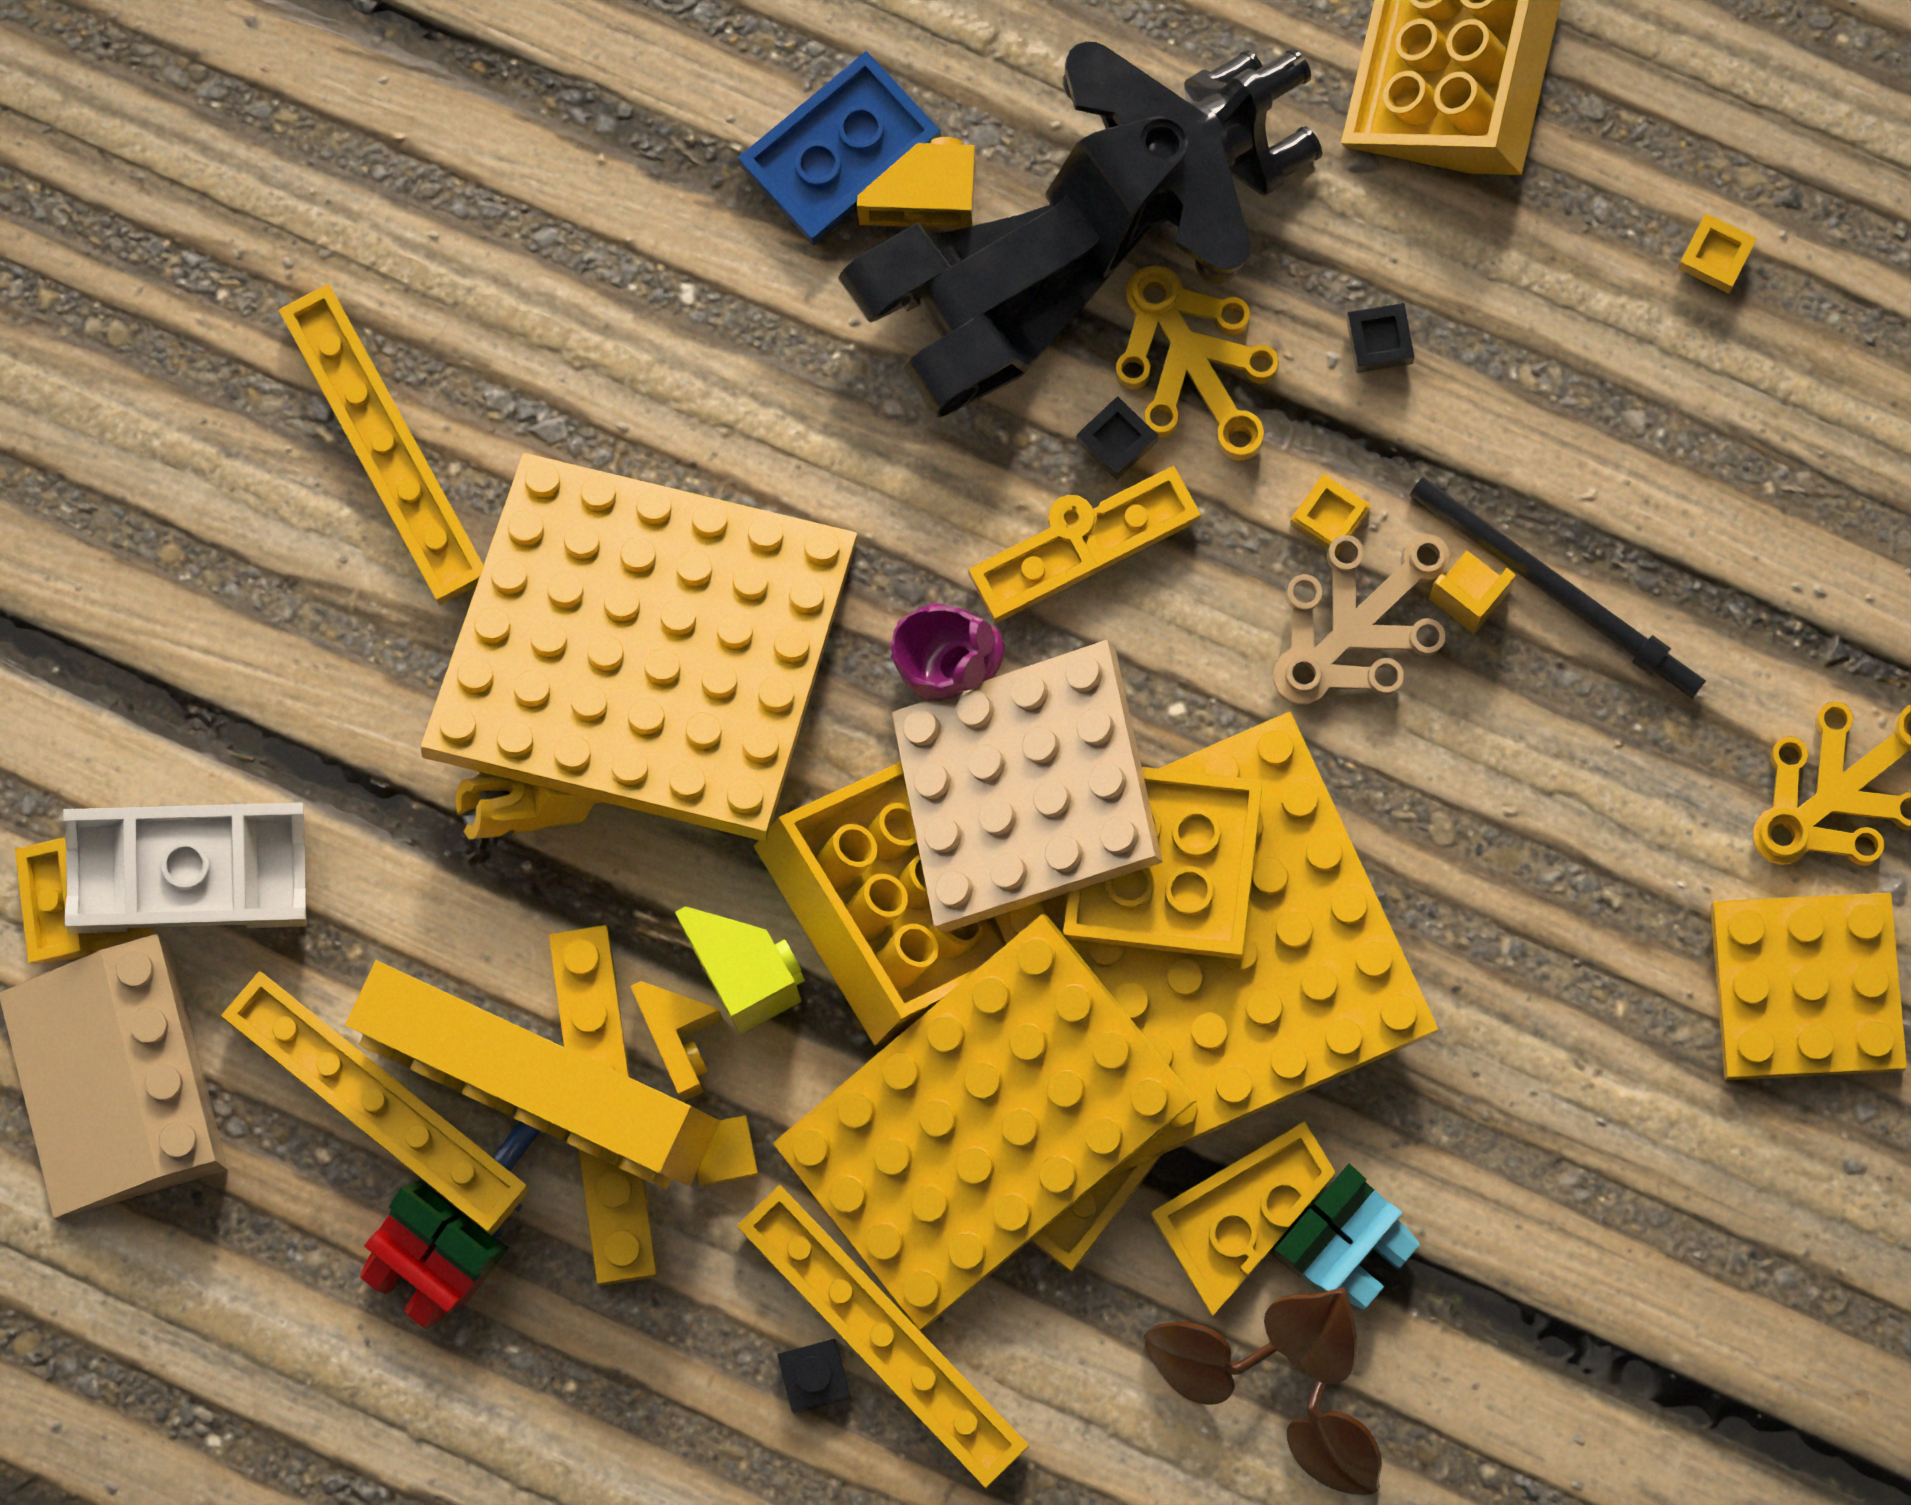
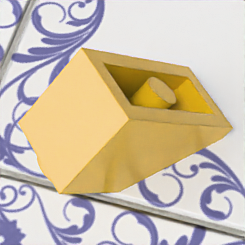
[857,137,976,229]

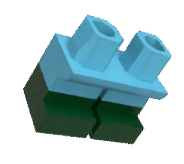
[1272,1163,1420,1312]

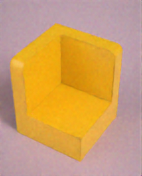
[1429,550,1516,635]

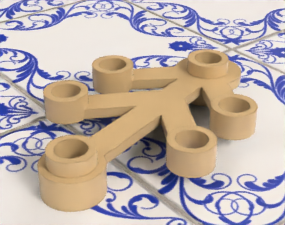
[1273,534,1450,705]

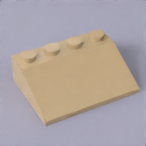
[0,934,228,1220]

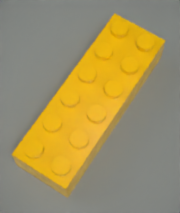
[345,960,720,1189]

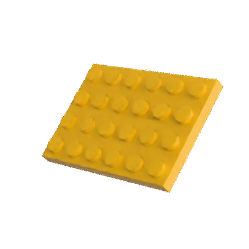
[773,914,1197,1330]

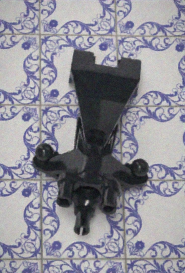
[838,41,1323,418]

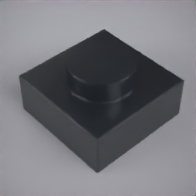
[1346,303,1415,373]
[1076,396,1158,481]
[777,1338,851,1414]

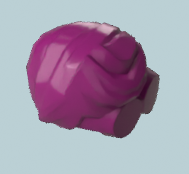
[889,603,1005,701]

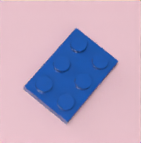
[737,51,941,246]

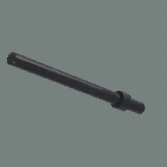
[1410,477,1706,699]

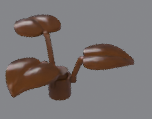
[1143,1288,1382,1495]

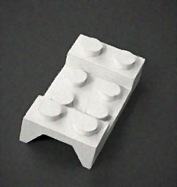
[63,803,307,934]

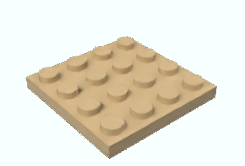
[892,640,1163,933]

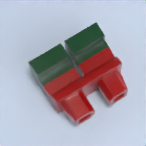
[360,1179,509,1329]

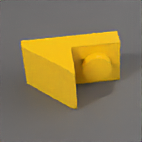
[630,981,723,1102]

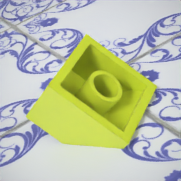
[675,906,805,1035]

